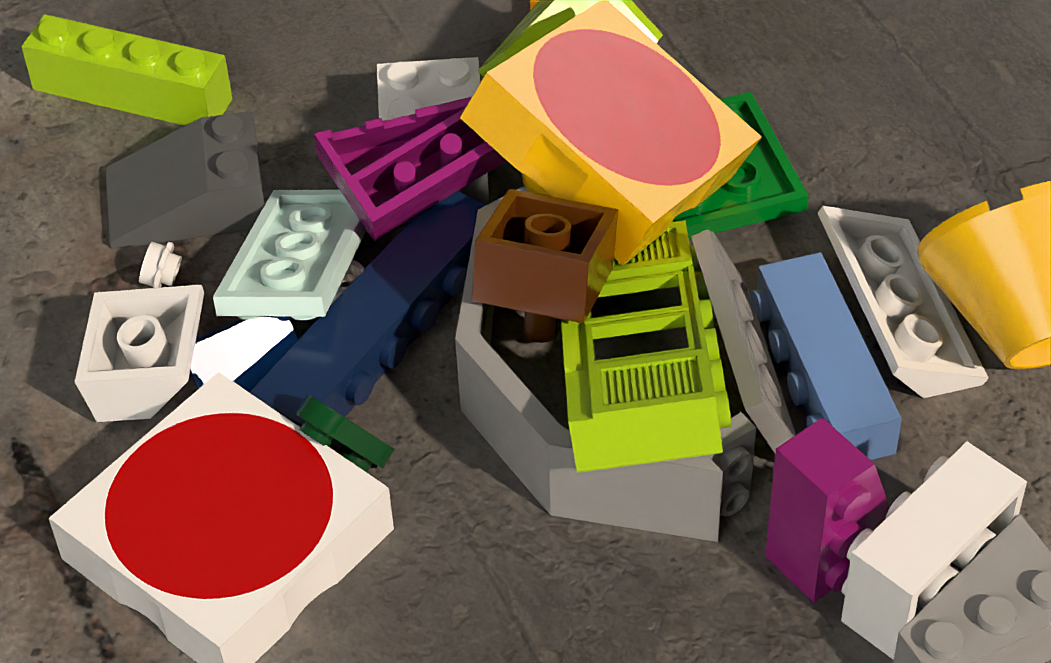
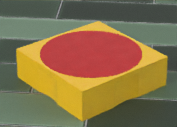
[460,0,762,265]

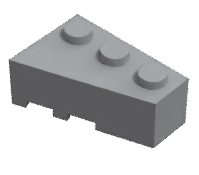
[893,514,1051,663]

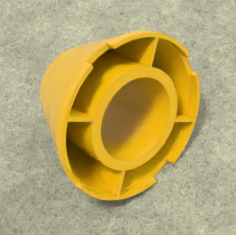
[917,181,1051,369]

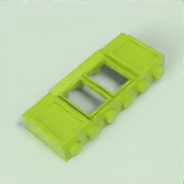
[561,220,732,473]

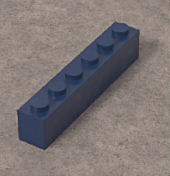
[249,191,486,427]

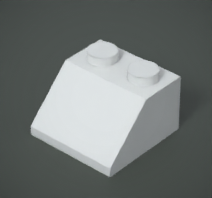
[75,285,204,422]

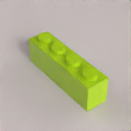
[21,14,233,126]

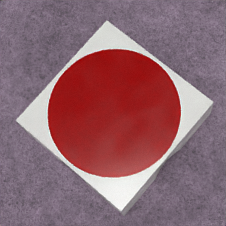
[49,372,394,663]

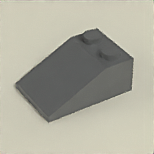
[106,111,265,249]

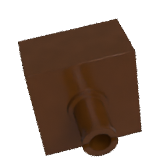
[472,189,618,343]

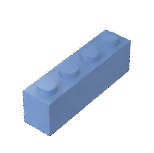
[750,252,902,460]

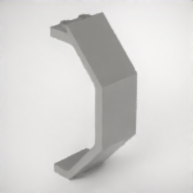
[455,186,756,542]

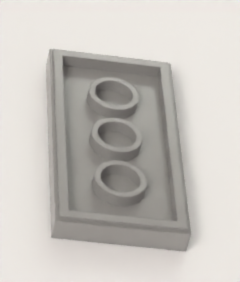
[691,229,797,453]

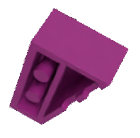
[314,97,507,241]
[765,417,890,603]

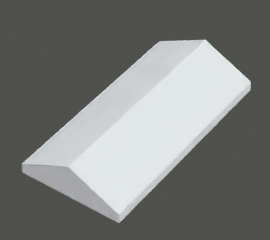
[818,206,988,398]

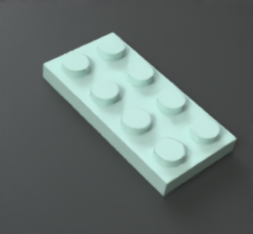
[213,190,366,320]

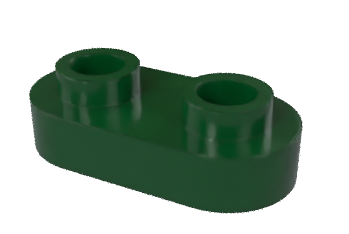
[295,394,395,472]

